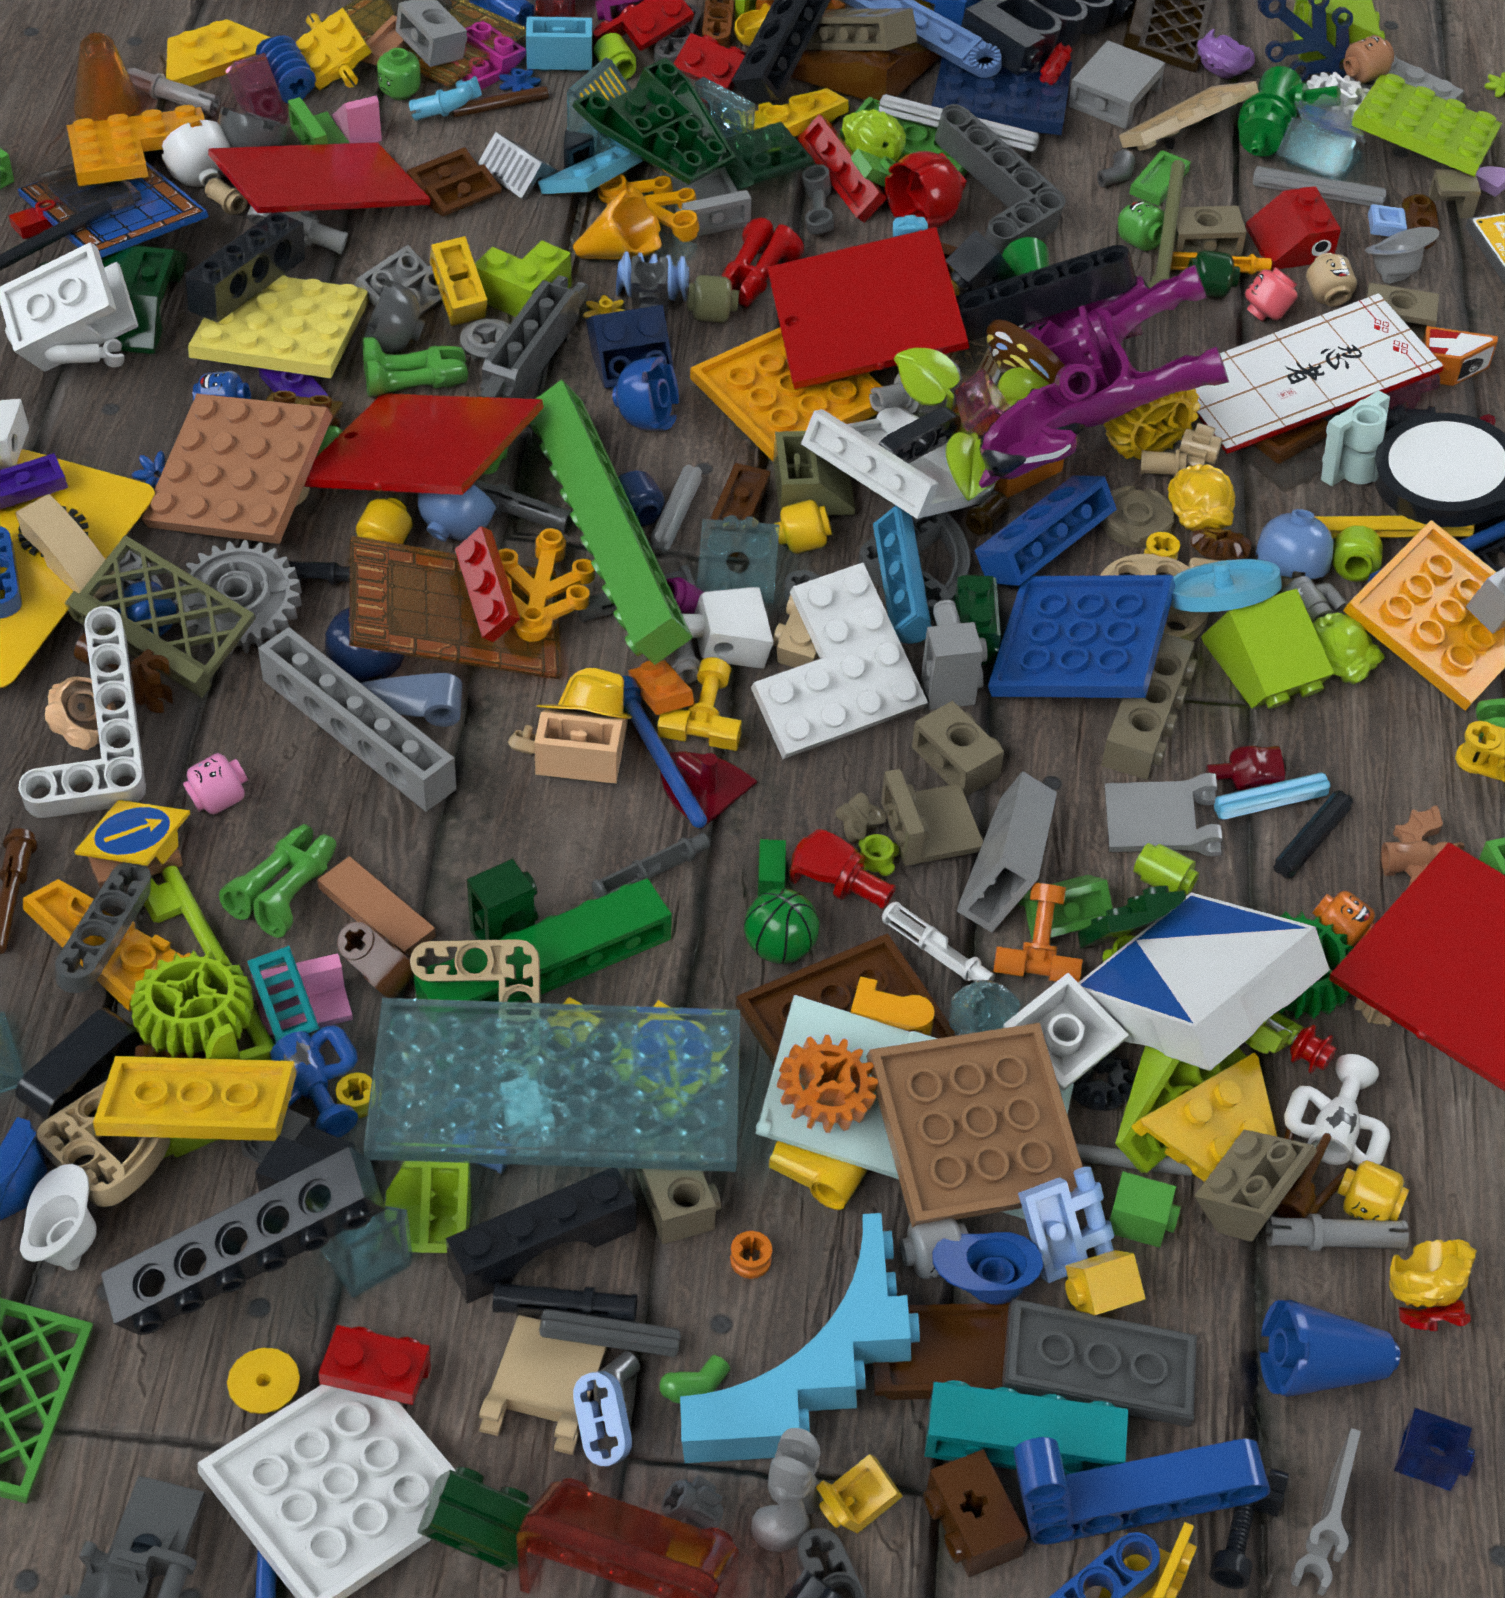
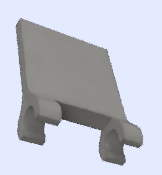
[1105,773,1223,857]
[1291,1428,1361,1596]

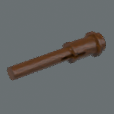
[0,828,38,954]

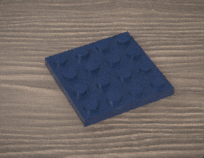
[931,57,1072,135]

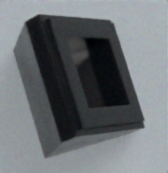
[564,130,594,169]

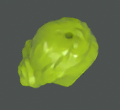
[842,109,906,162]
[1313,612,1385,685]

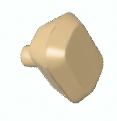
[508,725,536,755]

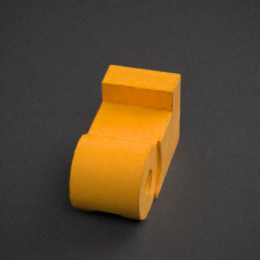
[850,976,934,1036]

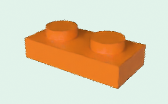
[628,660,694,715]

